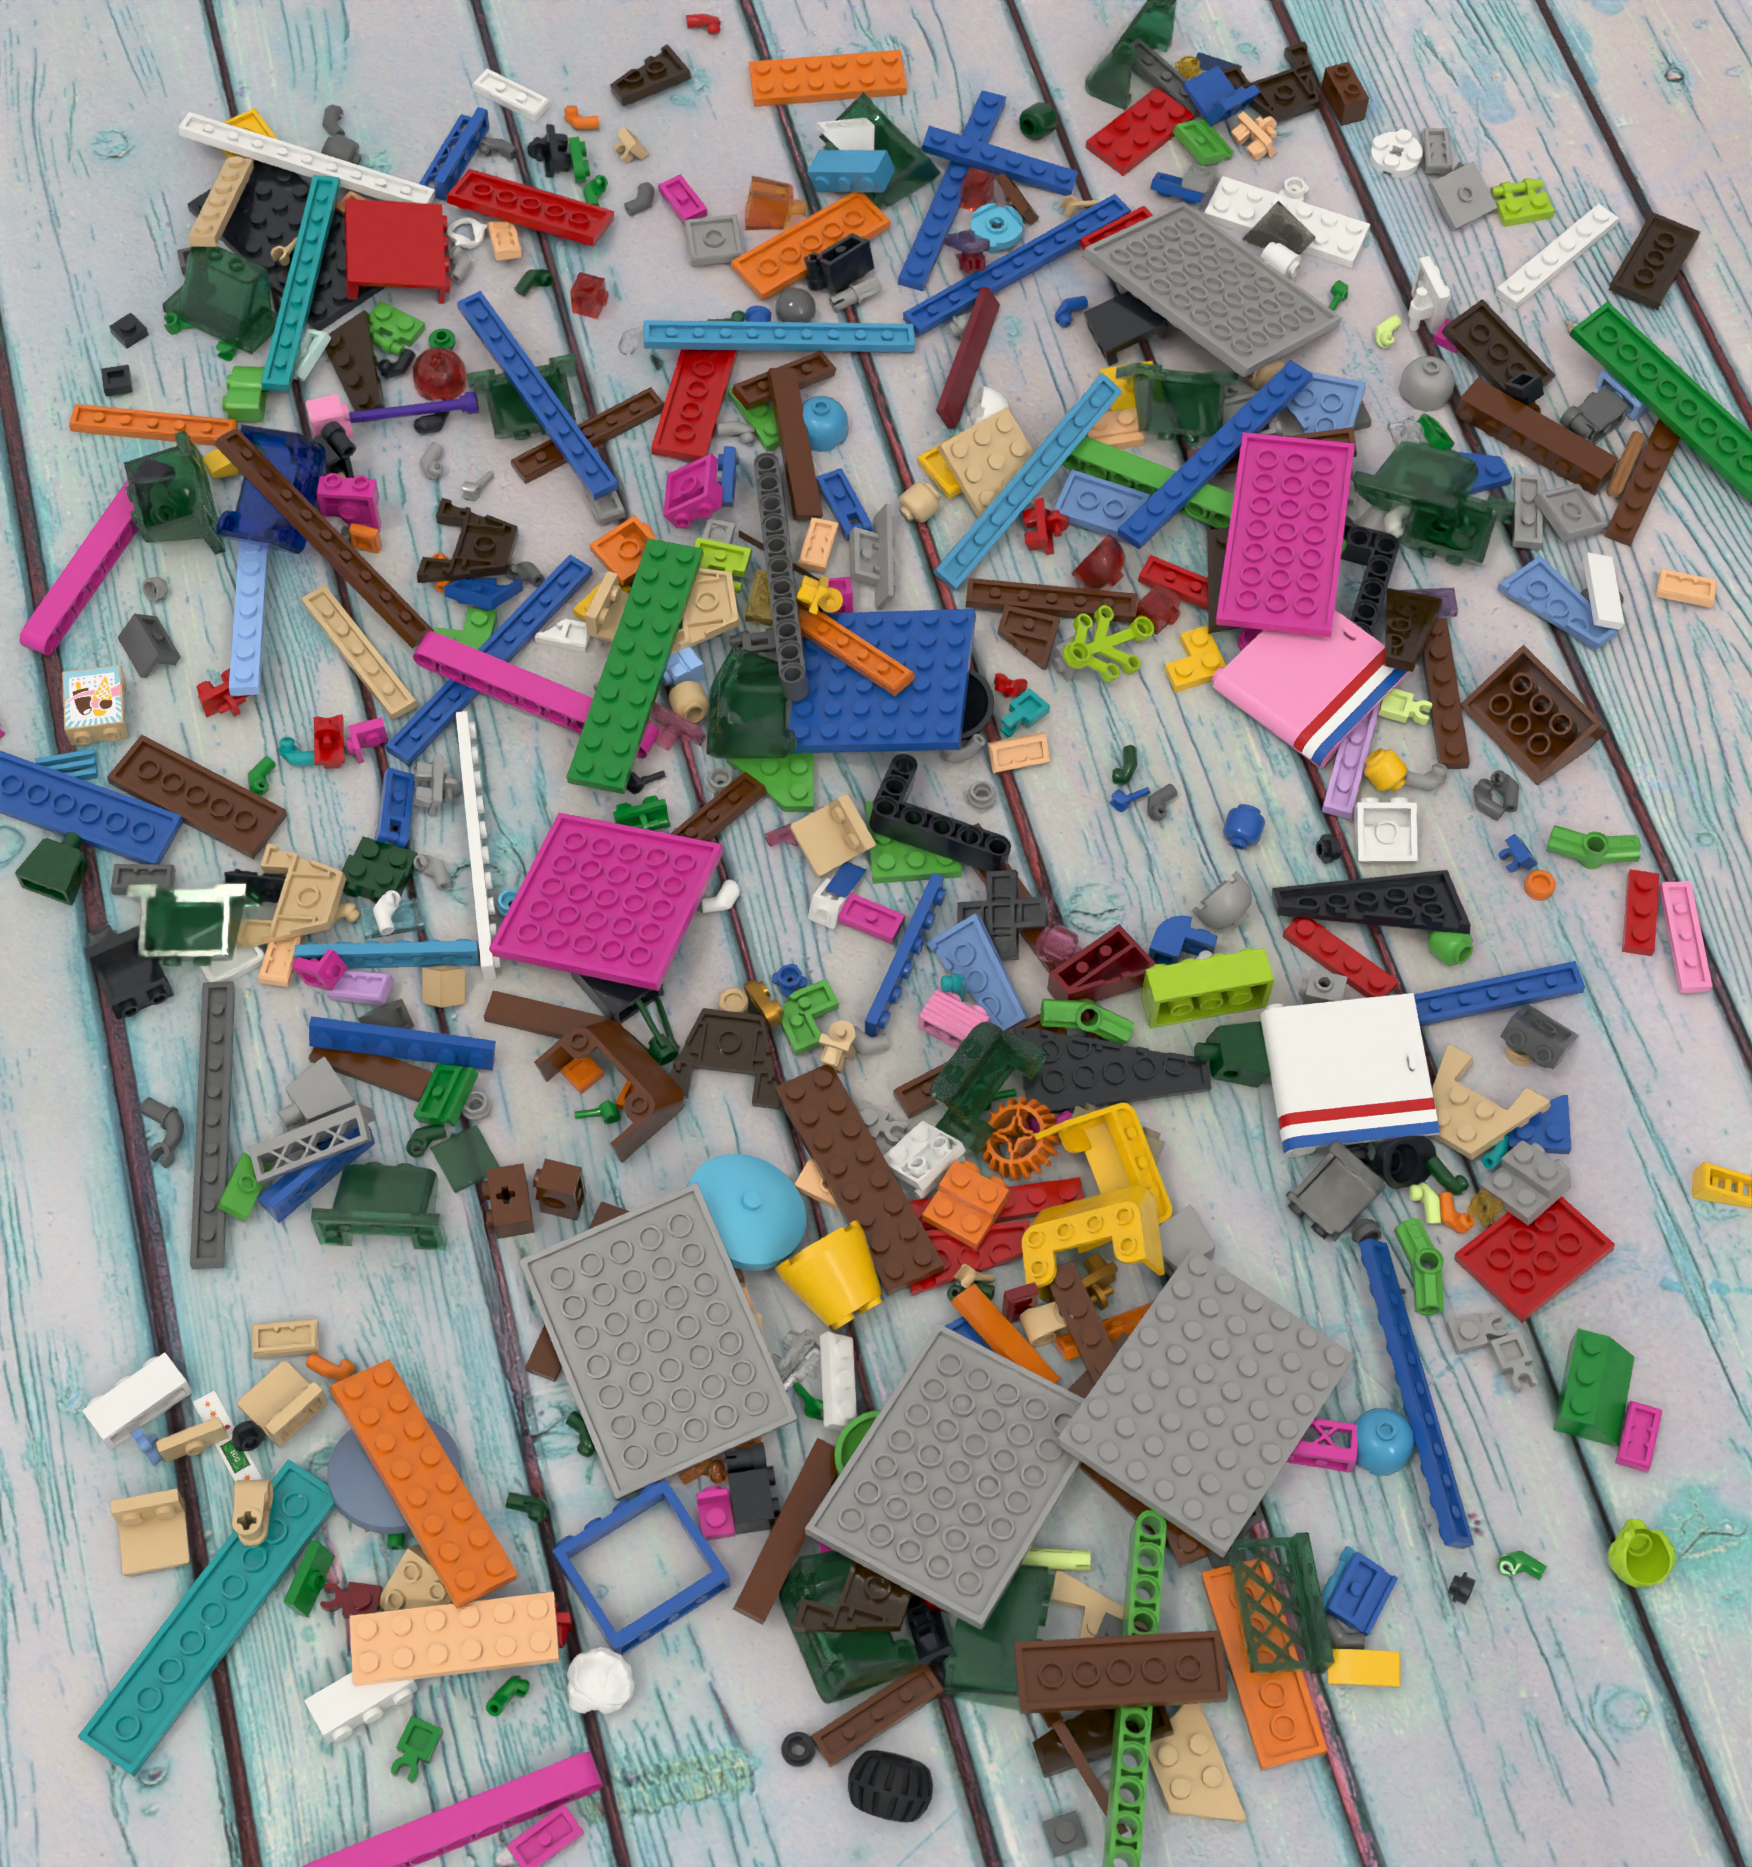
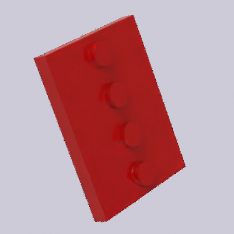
[1454,1196,1615,1323]

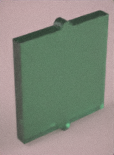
[430,1125,500,1193]

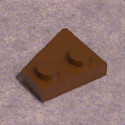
[998,605,1060,670]

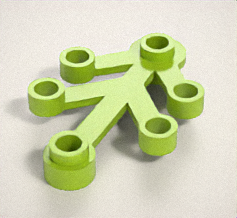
[1063,605,1154,683]

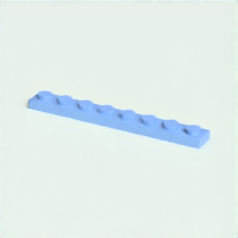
[229,519,271,696]

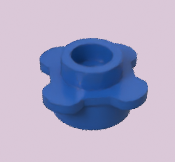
[772,964,808,997]

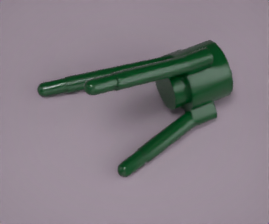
[627,997,680,1066]

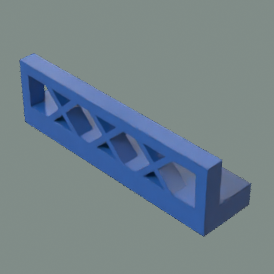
[419,107,490,201]
[257,1127,375,1223]

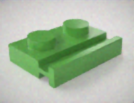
[1173,118,1234,166]

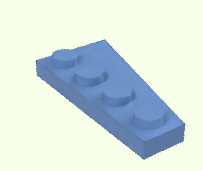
[1497,556,1618,650]
[926,913,1030,1033]

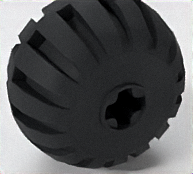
[848,1750,933,1823]

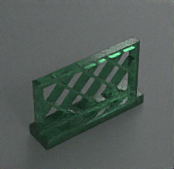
[1228,1532,1335,1674]

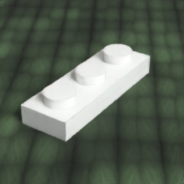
[820,1331,857,1432]

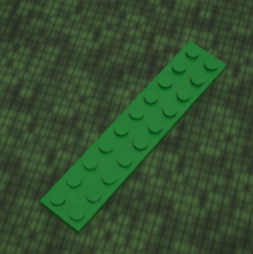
[1569,301,1752,504]
[566,538,704,794]

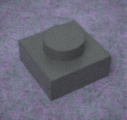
[1042,1811,1088,1858]

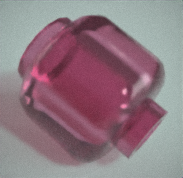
[1034,923,1082,967]

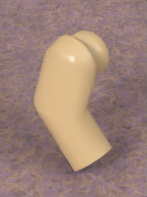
[322,902,361,933]

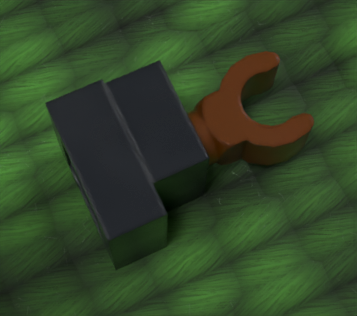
[1504,370,1544,413]

